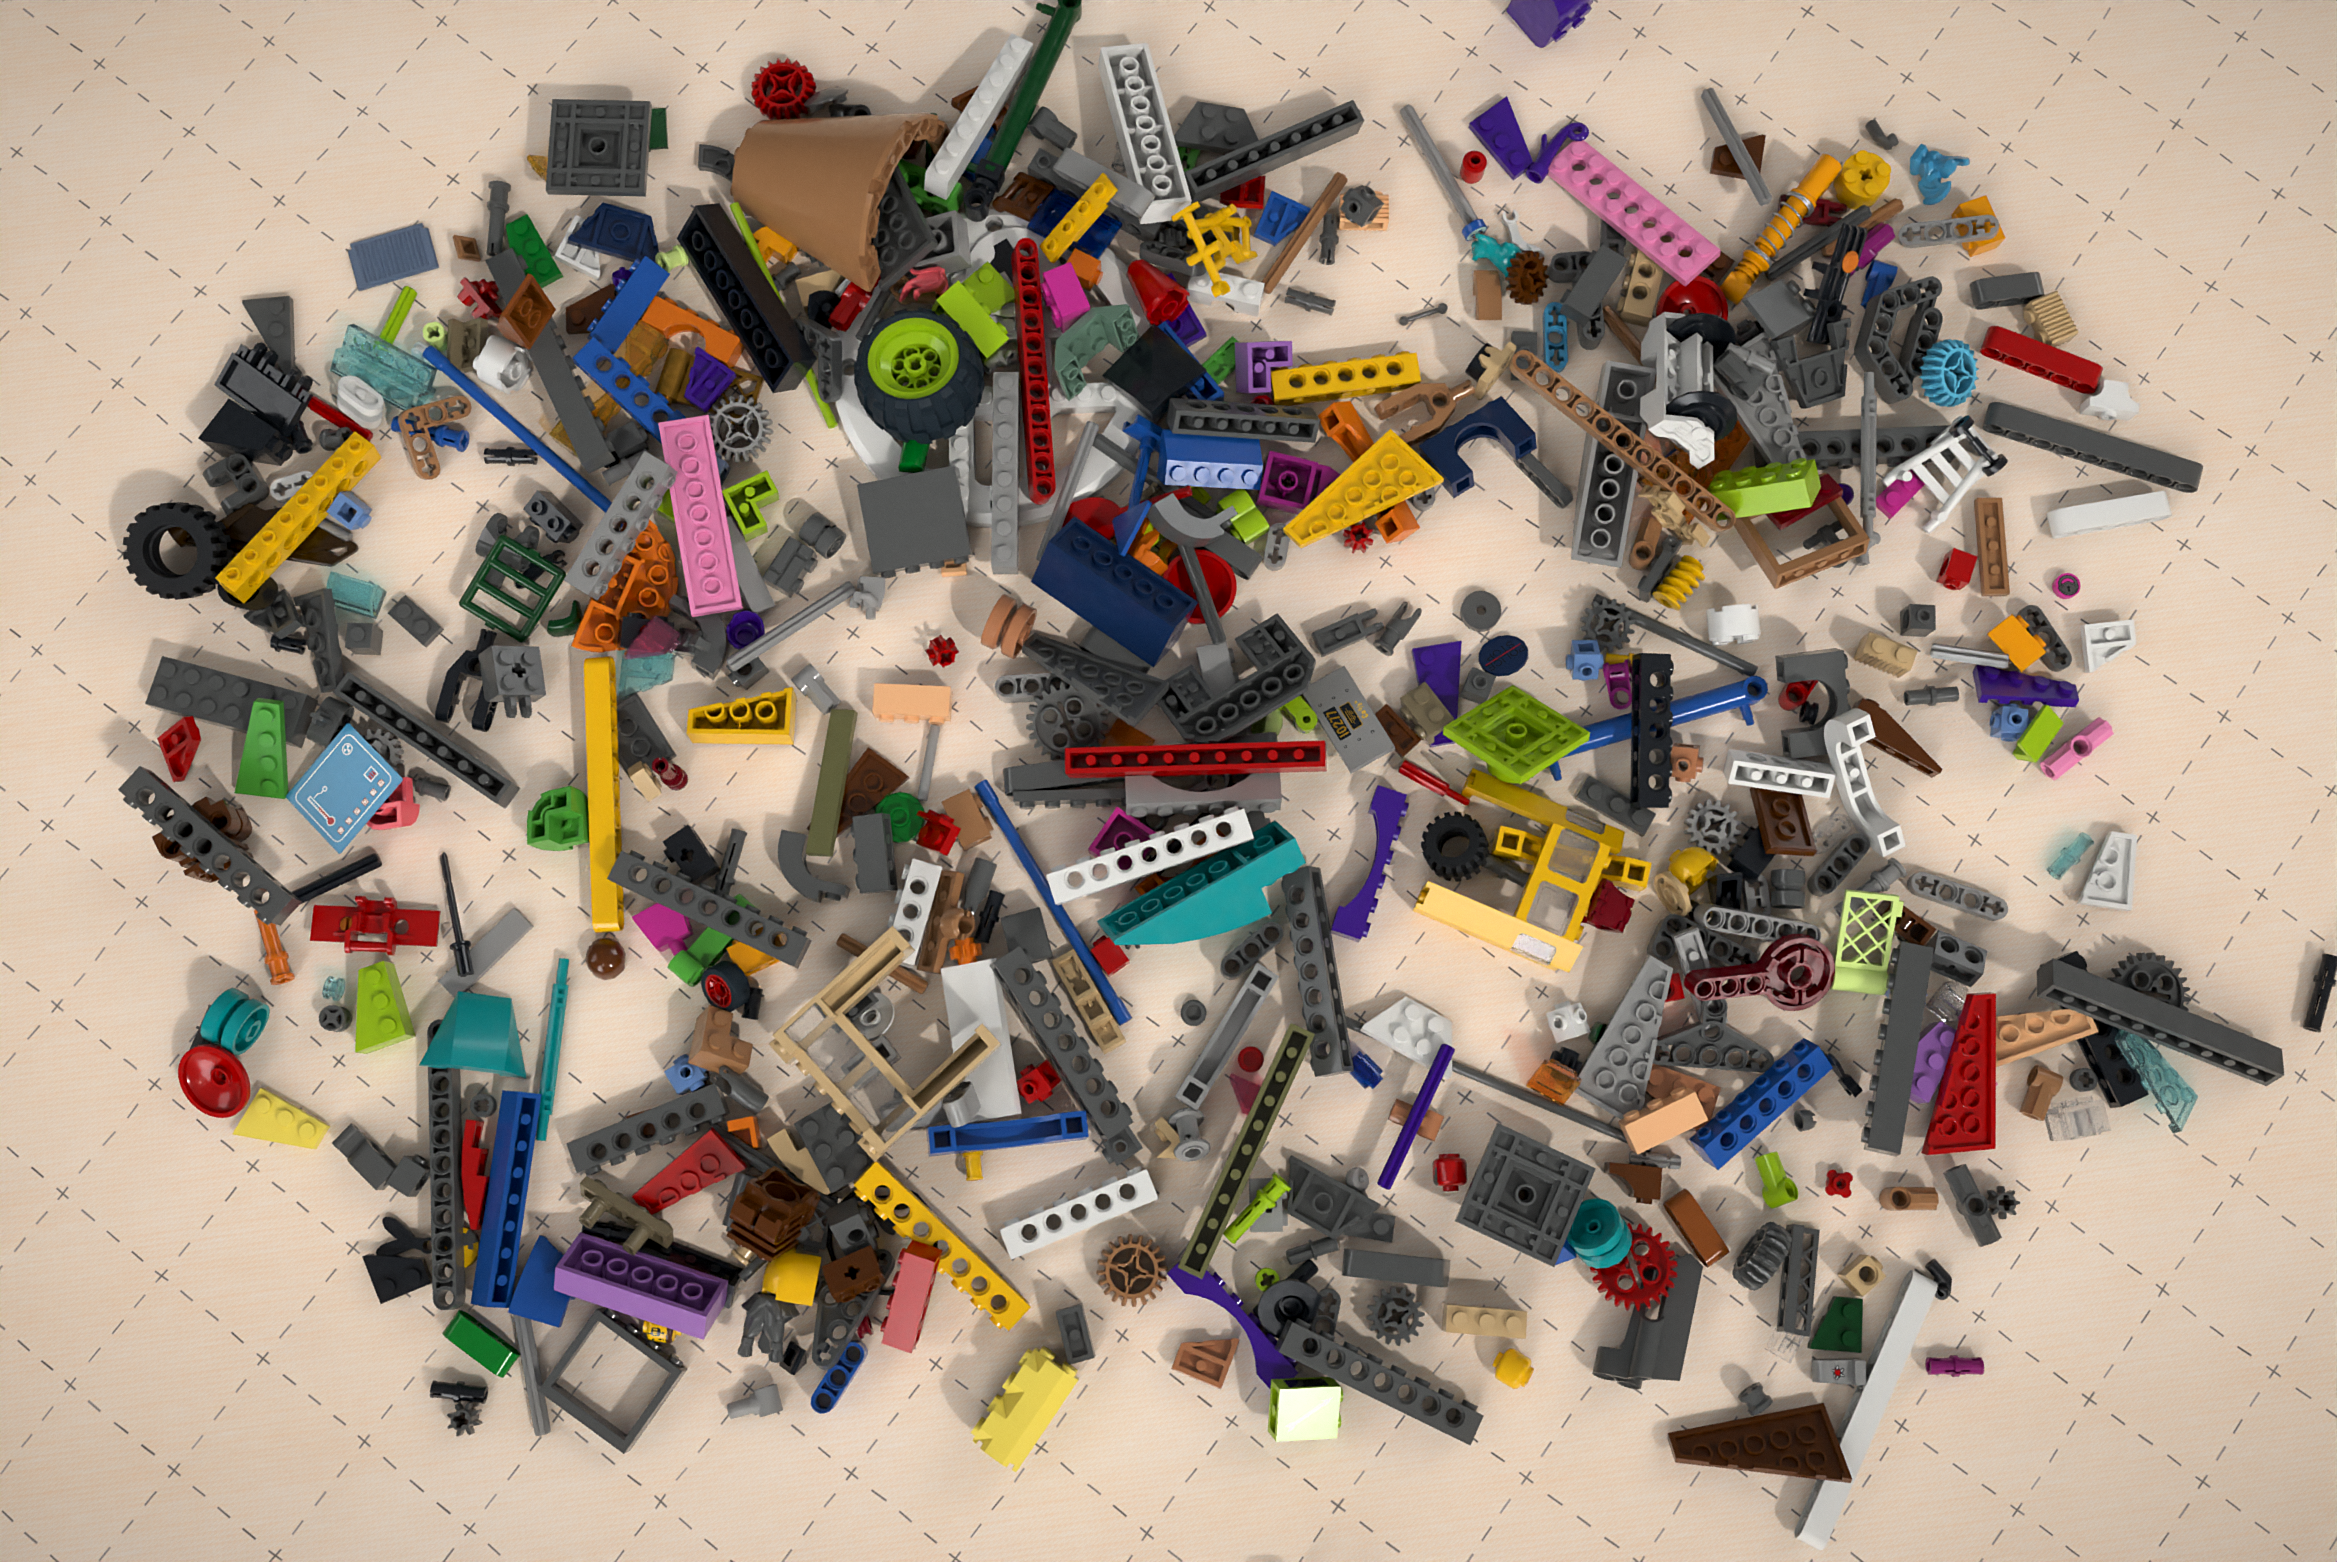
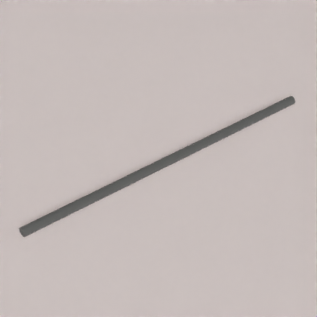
[1345,1016,1653,1152]

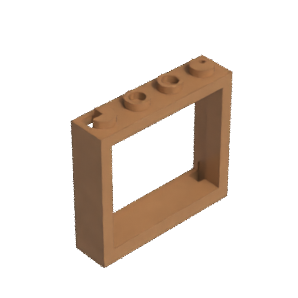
[1734,472,1870,589]

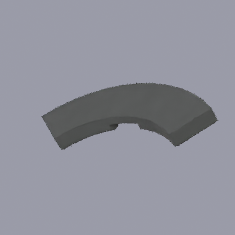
[698,144,749,216]

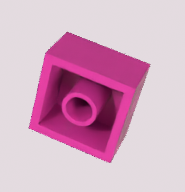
[1040,262,1090,333]
[1088,807,1156,870]

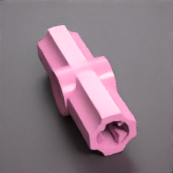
[2040,717,2114,780]

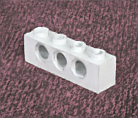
[1723,749,1836,798]
[887,858,942,969]

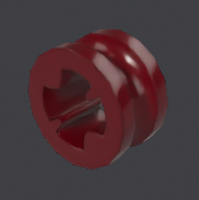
[857,1313,874,1339]

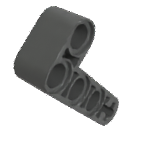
[1547,251,1605,350]
[1647,914,1757,967]
[1342,1248,1450,1287]

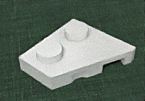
[554,215,600,280]
[2080,619,2136,673]

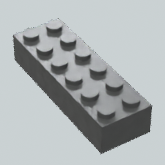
[145,656,318,748]

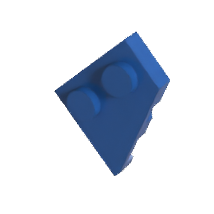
[1253,191,1311,246]

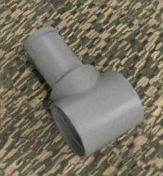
[727,1384,783,1419]

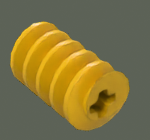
[1652,555,1705,611]

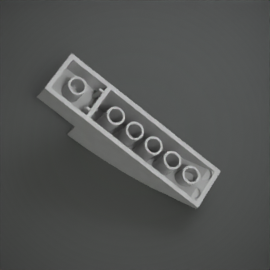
[1571,360,1656,568]

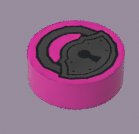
[2052,573,2081,599]

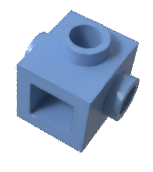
[1566,640,1604,681]
[1990,703,2031,742]
[664,1054,709,1095]

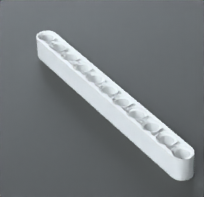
[1794,1270,1938,1550]

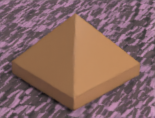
[453,235,481,262]

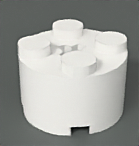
[473,335,533,394]
[1706,604,1761,646]

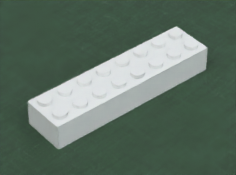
[1098,43,1192,224]

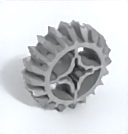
[708,395,774,463]

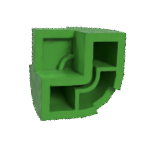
[527,786,589,851]

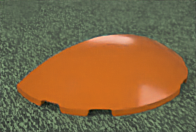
[571,509,678,653]

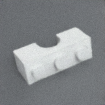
[1187,272,1265,317]

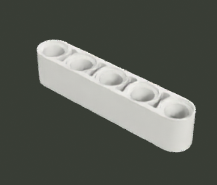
[2046,491,2172,539]

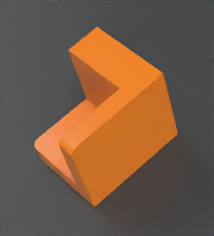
[727,1116,763,1149]

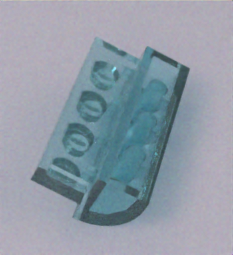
[330,324,437,414]

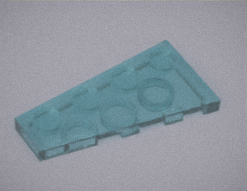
[2114,1029,2198,1133]

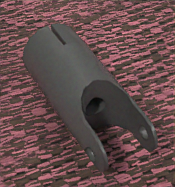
[963,857,997,915]
[710,1065,769,1115]

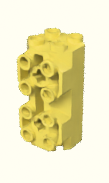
[971,1346,1079,1472]

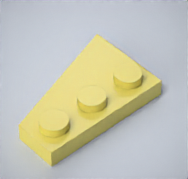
[232,1088,330,1149]

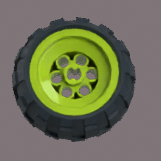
[854,308,985,444]

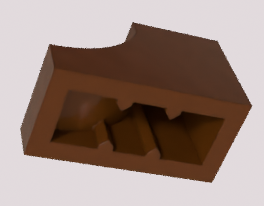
[1604,1162,1662,1204]

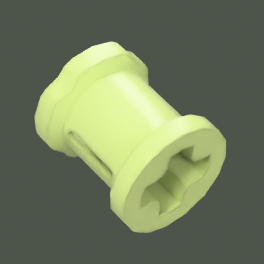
[655,245,689,273]
[423,322,448,351]

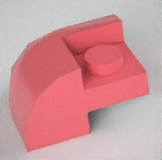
[366,777,420,830]

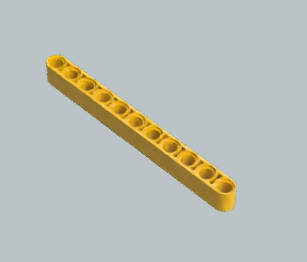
[584,656,624,933]

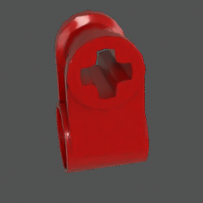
[1778,680,1818,711]

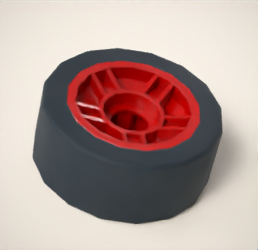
[701,961,750,1012]

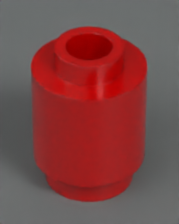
[1460,151,1487,184]

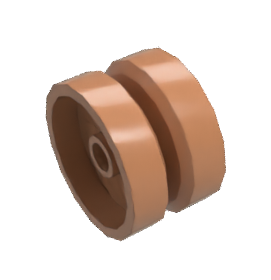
[981,594,1037,659]

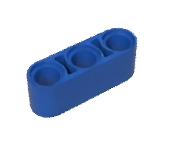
[811,1340,868,1414]

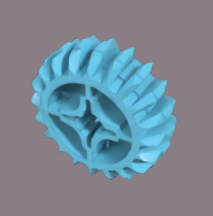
[1919,339,1979,407]

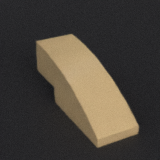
[766,1129,834,1195]

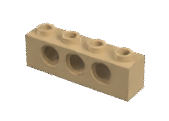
[1616,222,1672,327]

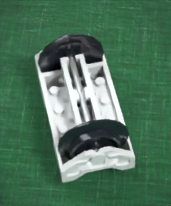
[1640,312,1738,469]

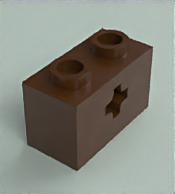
[1872,900,1937,946]
[821,1245,887,1303]

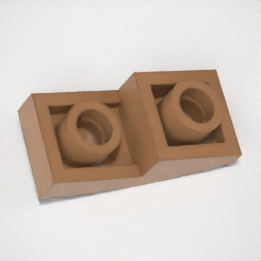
[1473,270,1502,320]

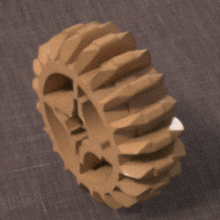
[1096,1234,1168,1307]

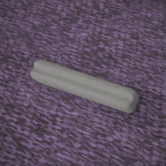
[1930,643,2009,668]

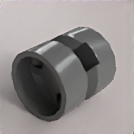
[798,512,846,559]
[1771,869,1805,909]

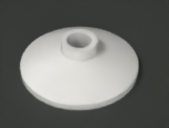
[852,992,894,1041]

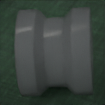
[319,1005,352,1032]
[1738,1382,1773,1416]

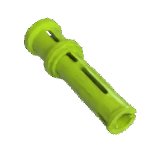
[1223,1172,1292,1244]

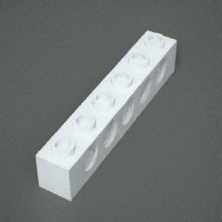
[1000,1166,1159,1260]

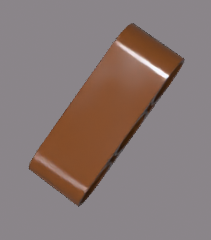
[1663,1188,1730,1268]

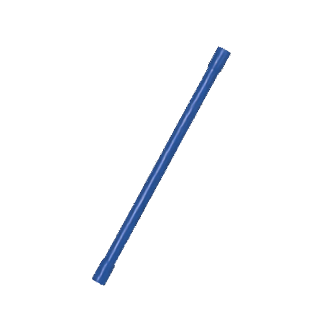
[422,345,623,528]
[974,779,1132,1026]

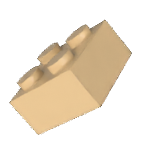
[627,760,662,802]

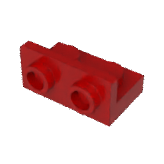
[916,809,961,856]

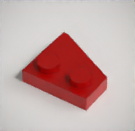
[157,716,201,782]

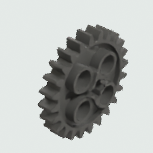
[1026,681,1108,761]
[2107,953,2191,1034]

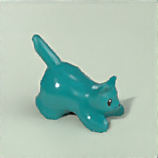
[1471,233,1521,283]

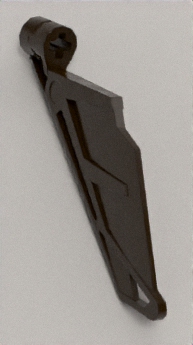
[167,503,358,567]

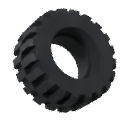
[122,502,233,600]

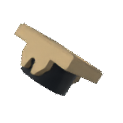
[1465,341,1516,400]

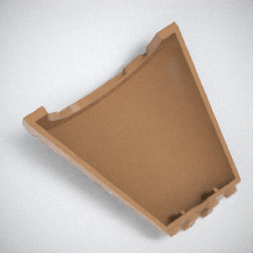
[730,113,950,292]

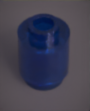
[1349,1051,1384,1089]

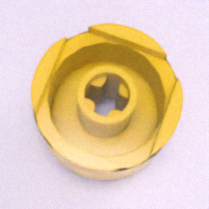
[1833,150,1891,210]

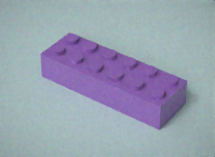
[554,1232,728,1340]

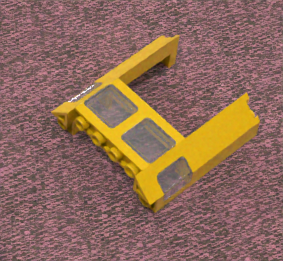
[1412,768,1625,973]

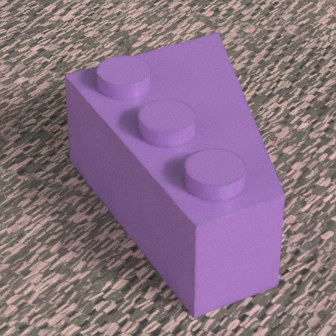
[1875,1021,1956,1104]

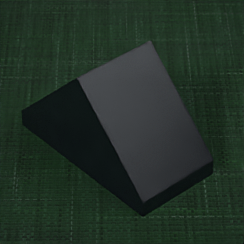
[1707,872,1743,916]

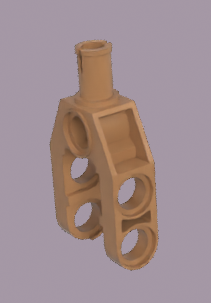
[1374,379,1475,447]

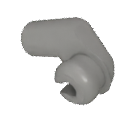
[983,350,1018,374]

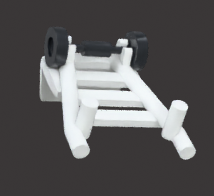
[1881,415,2008,534]

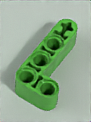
[667,894,758,987]

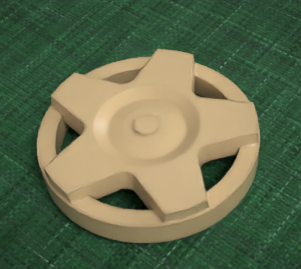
[1654,871,1693,917]

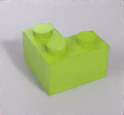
[722,470,779,542]

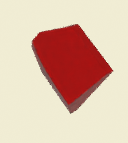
[1220,176,1266,209]

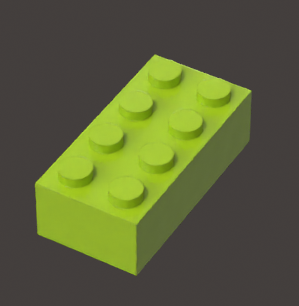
[1706,458,1821,521]

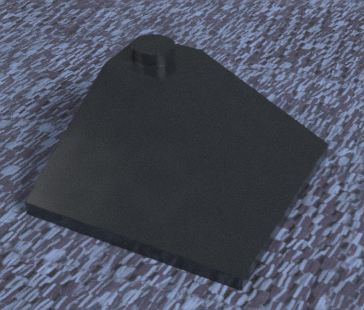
[1102,324,1207,424]

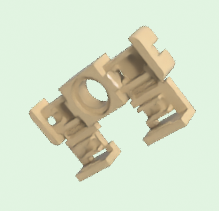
[1638,485,1711,547]

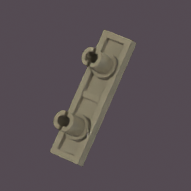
[579,1176,674,1256]

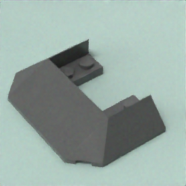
[1157,613,1316,744]

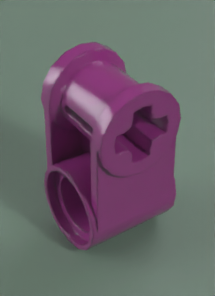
[1603,659,1632,710]

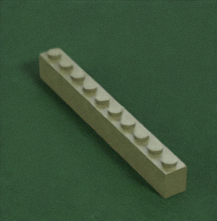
[1177,1023,1315,1279]

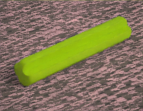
[374,286,417,354]

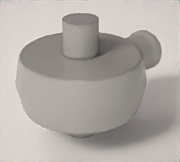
[1346,1167,1369,1197]

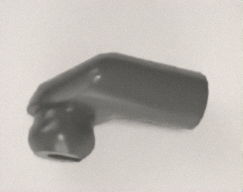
[1865,119,1899,150]

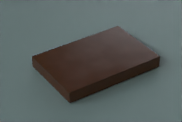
[1750,787,1817,856]

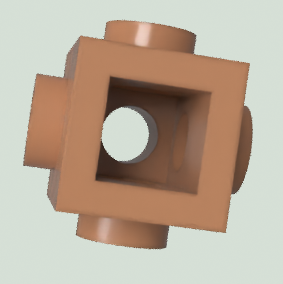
[1670,743,1704,782]

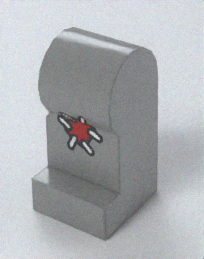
[1812,1359,1866,1385]

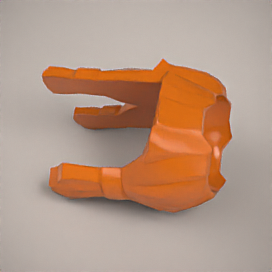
[1127,518,1177,577]

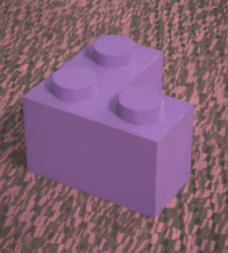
[1235,341,1293,393]

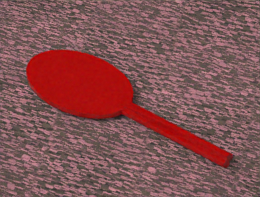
[1061,486,1193,540]

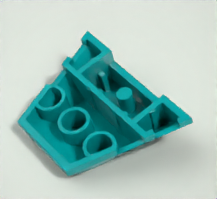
[419,991,527,1079]

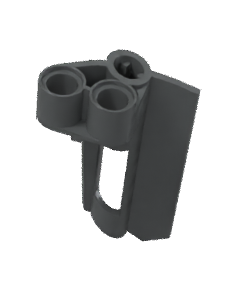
[1592,1253,1703,1390]

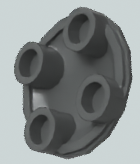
[804,88,849,112]

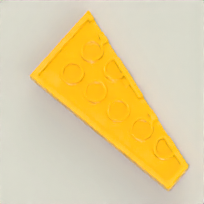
[1283,429,1444,548]

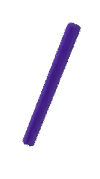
[1377,1044,1455,1190]

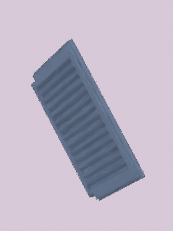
[348,223,439,291]

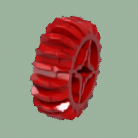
[751,57,817,120]

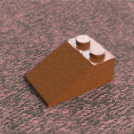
[496,273,556,350]

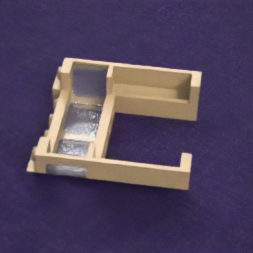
[769,926,1002,1162]

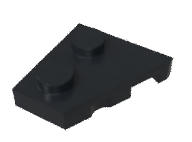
[362,1253,432,1304]

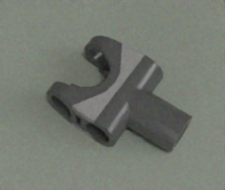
[476,513,540,589]

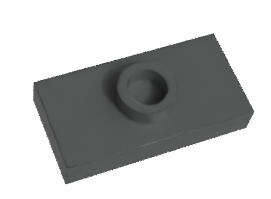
[1511,331,1537,381]

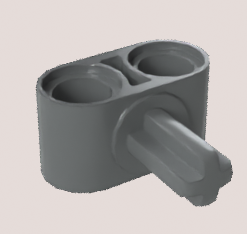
[306,696,354,748]

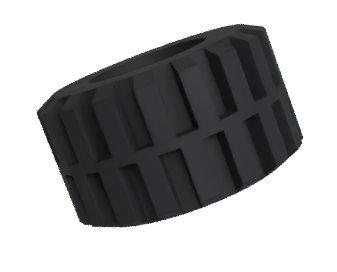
[1421,811,1489,882]

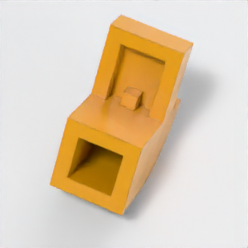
[753,226,800,265]

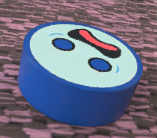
[1462,219,1487,241]

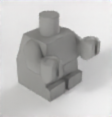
[850,576,885,620]

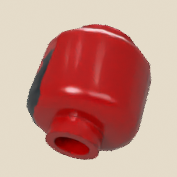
[1432,1154,1467,1192]

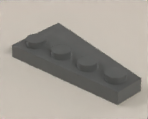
[293,588,345,693]

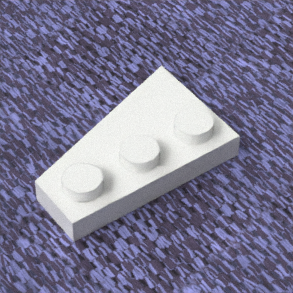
[2077,831,2137,911]

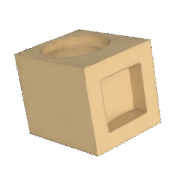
[1837,1254,1886,1297]

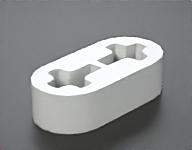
[270,471,314,504]

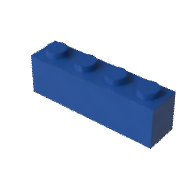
[587,256,670,355]

